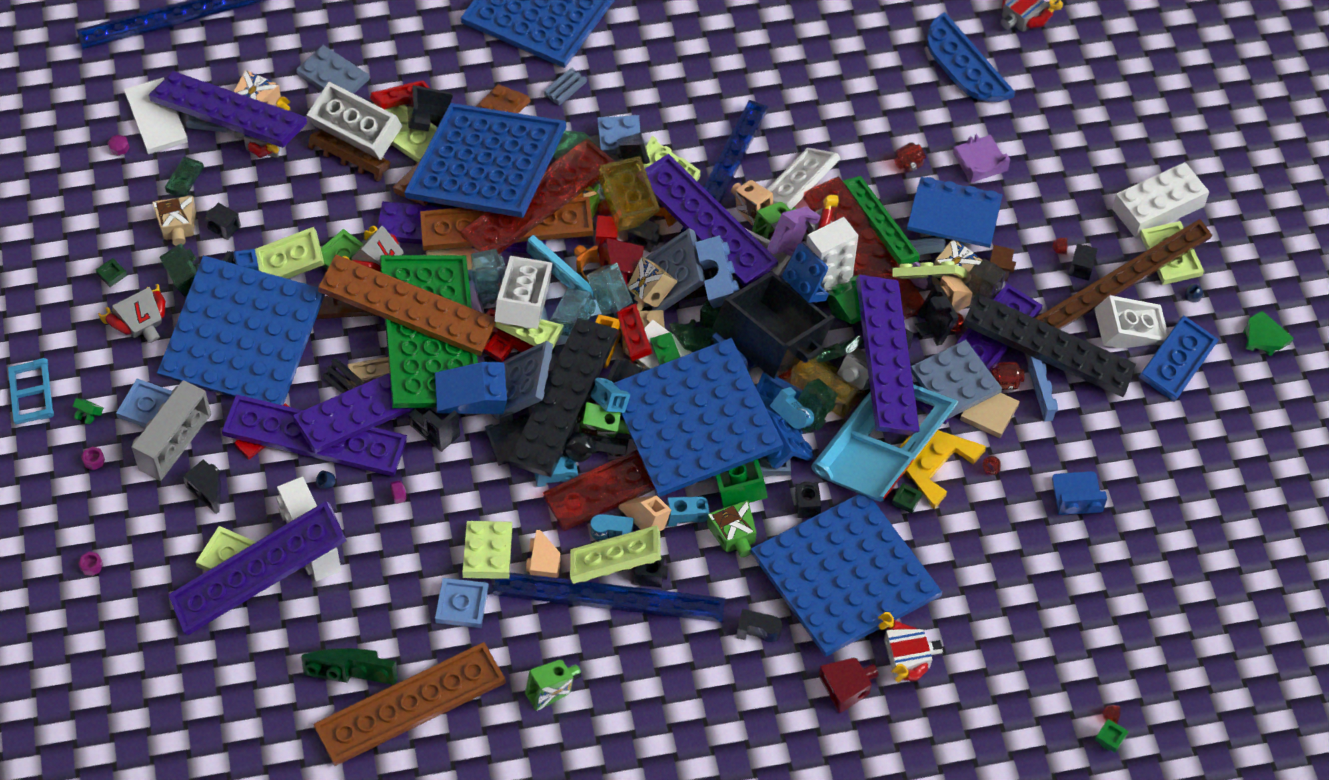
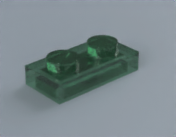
[165,156,204,197]

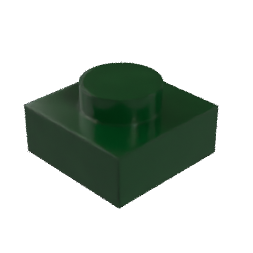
[96,258,127,287]
[892,483,923,514]

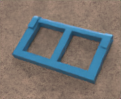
[8,358,54,425]

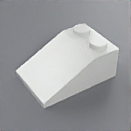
[1094,295,1168,348]

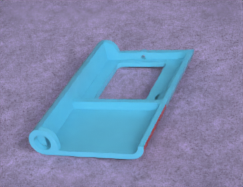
[811,384,958,501]

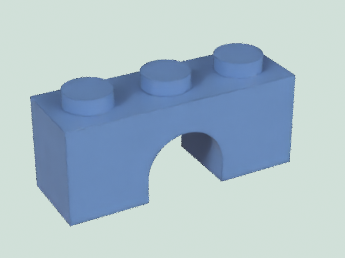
[695,235,739,308]

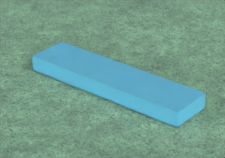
[526,235,594,304]

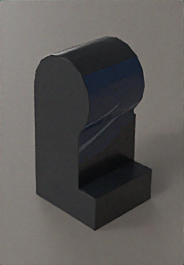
[737,609,782,642]

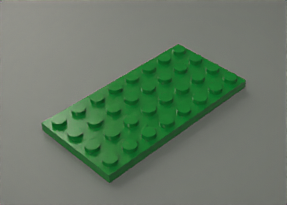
[380,255,478,408]

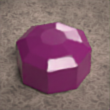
[108,135,130,156]
[81,447,105,470]
[390,480,406,504]
[79,552,103,576]

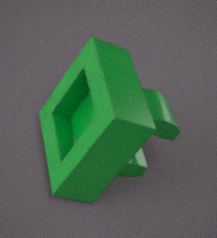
[73,398,104,424]
[1095,719,1129,753]

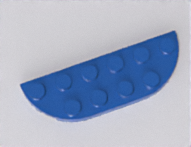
[927,12,1015,102]

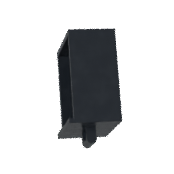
[712,271,835,379]

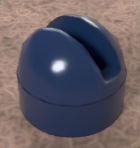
[1185,284,1203,303]
[316,470,336,489]

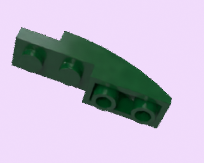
[301,648,398,685]

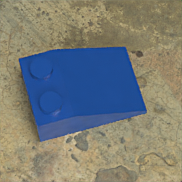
[435,362,507,414]

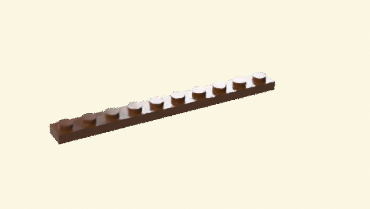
[1035,219,1213,330]

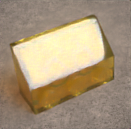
[599,156,660,231]
[790,355,869,419]

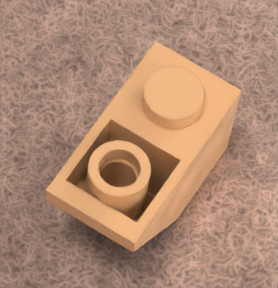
[940,275,972,313]
[619,496,671,531]
[526,530,561,584]

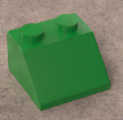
[827,275,861,324]
[715,459,768,508]

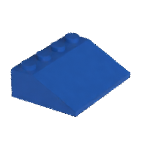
[907,177,1003,248]

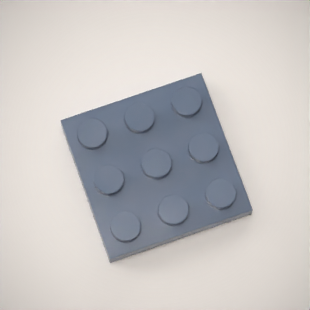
[645,228,705,311]
[911,340,1002,420]
[492,341,553,420]

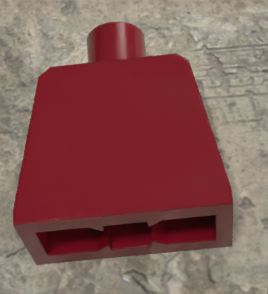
[598,238,644,291]
[819,657,879,713]

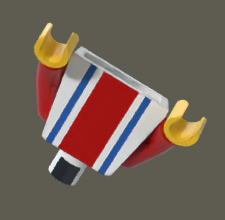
[878,612,942,682]

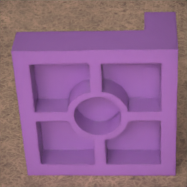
[953,134,1010,183]
[767,206,821,257]

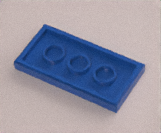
[1139,315,1219,402]

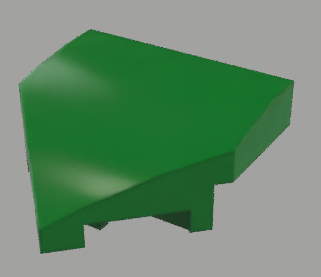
[1243,311,1294,356]

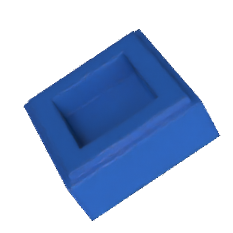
[233,249,258,270]

